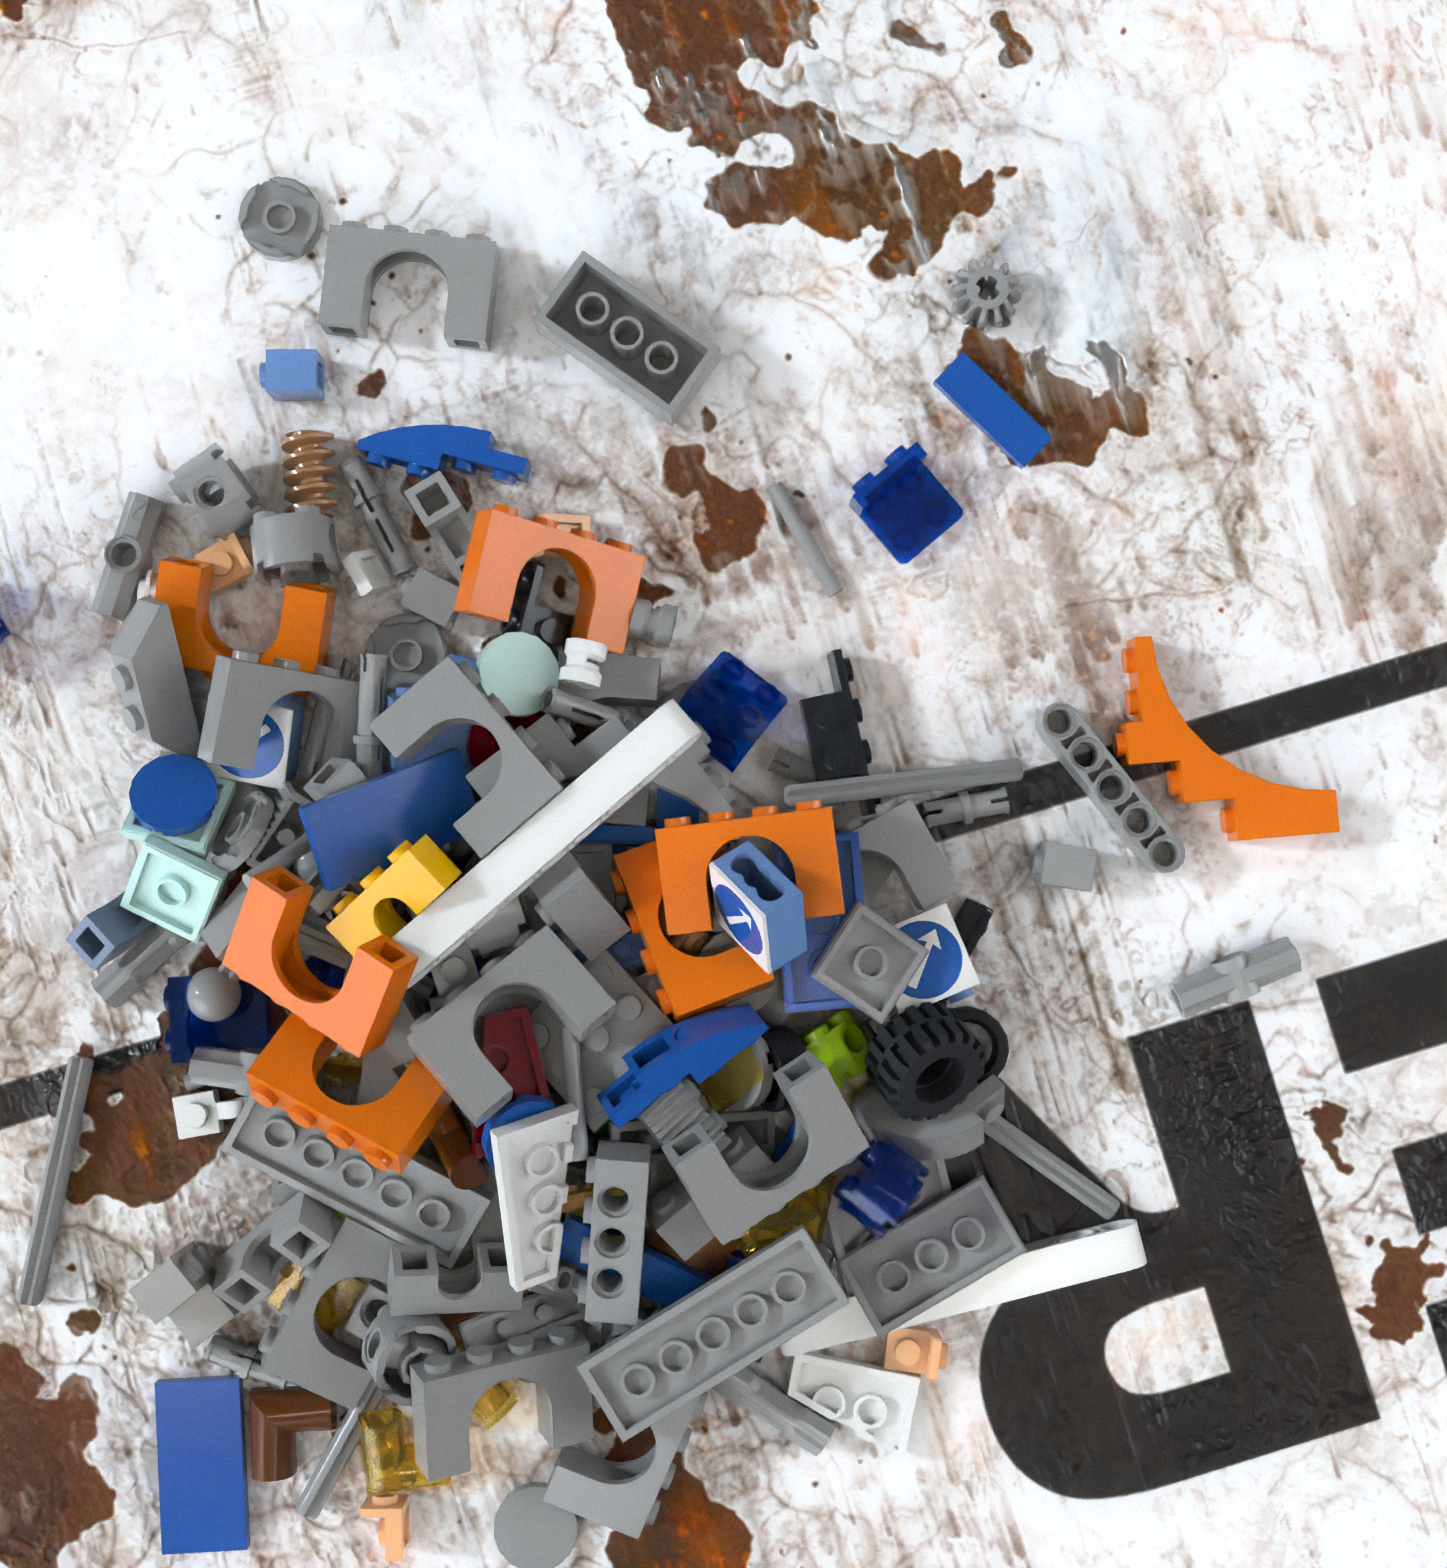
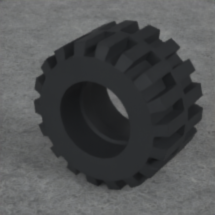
[865,1002,986,1121]

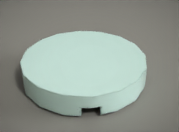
[475,632,559,717]

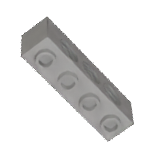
[578,1140,652,1325]

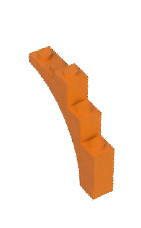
[1112,636,1340,841]

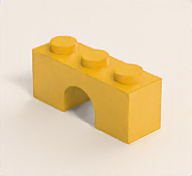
[325,834,462,957]

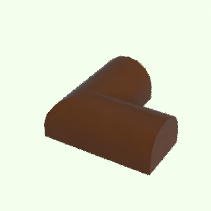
[428,1102,489,1190]
[249,1386,338,1482]

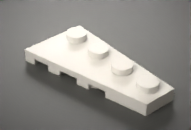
[490,1103,579,1292]

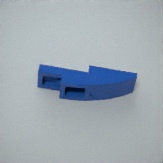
[356,425,532,486]
[597,1004,769,1129]

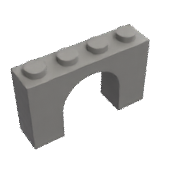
[318,220,501,351]
[197,649,393,770]
[545,651,661,827]
[368,656,567,859]
[837,796,961,910]
[407,925,616,1128]
[661,1050,870,1246]
[258,1213,438,1411]
[410,1326,594,1482]
[543,1335,708,1539]

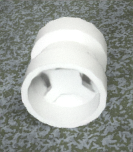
[558,638,608,690]

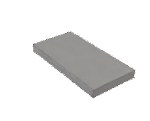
[835,1174,1027,1338]

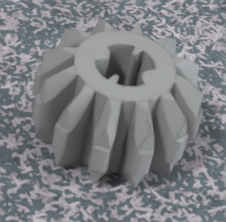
[949,257,1021,331]

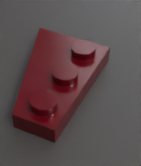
[472,1004,551,1159]

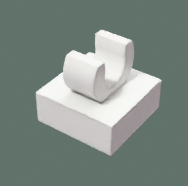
[339,547,398,599]

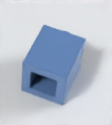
[259,349,325,401]

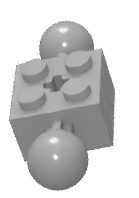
[185,850,331,1022]

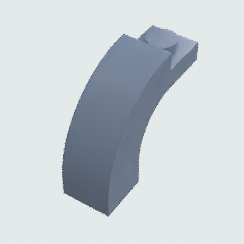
[65,859,204,971]

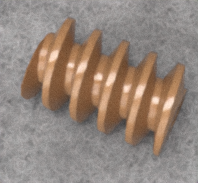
[281,430,339,519]

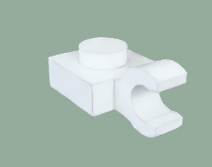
[172,1089,248,1140]

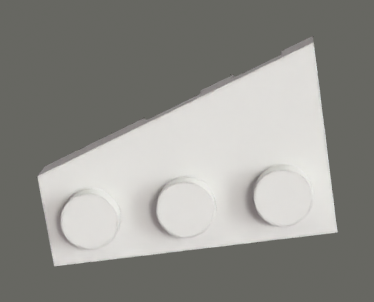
[787,1352,921,1462]

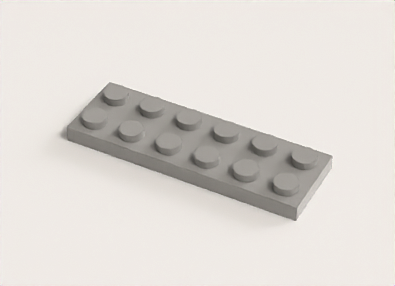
[220,1093,494,1269]
[577,1224,850,1442]

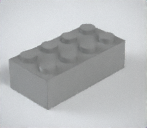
[534,250,721,427]

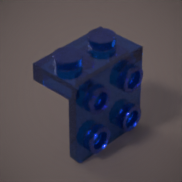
[849,442,963,565]
[678,651,788,773]
[163,974,271,1064]

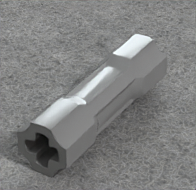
[91,918,211,1008]
[711,1366,836,1457]

